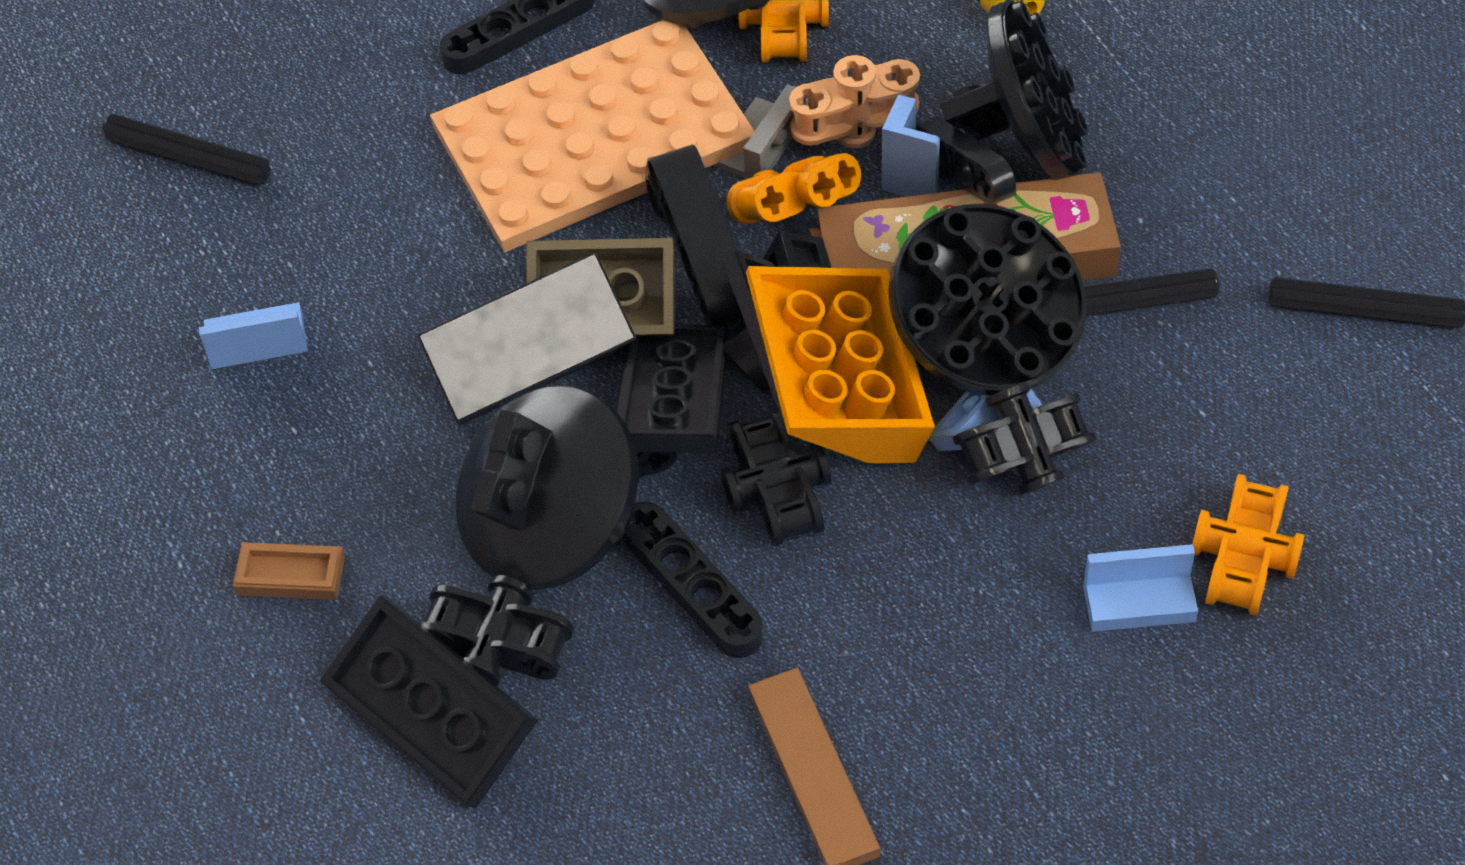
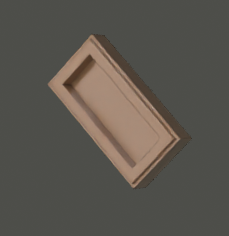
[233,542,345,600]

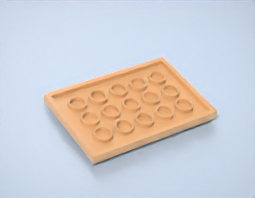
[430,20,755,253]

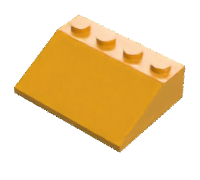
[746,266,935,463]

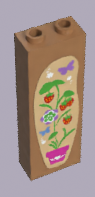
[809,172,1121,281]

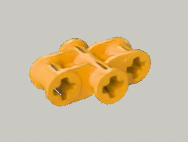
[738,0,829,63]
[727,153,861,224]
[1192,474,1305,617]

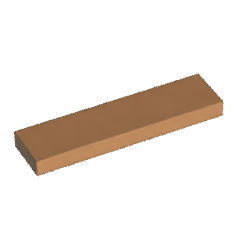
[748,667,881,865]

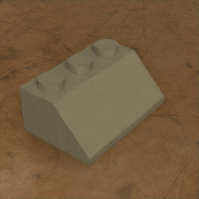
[526,238,677,337]

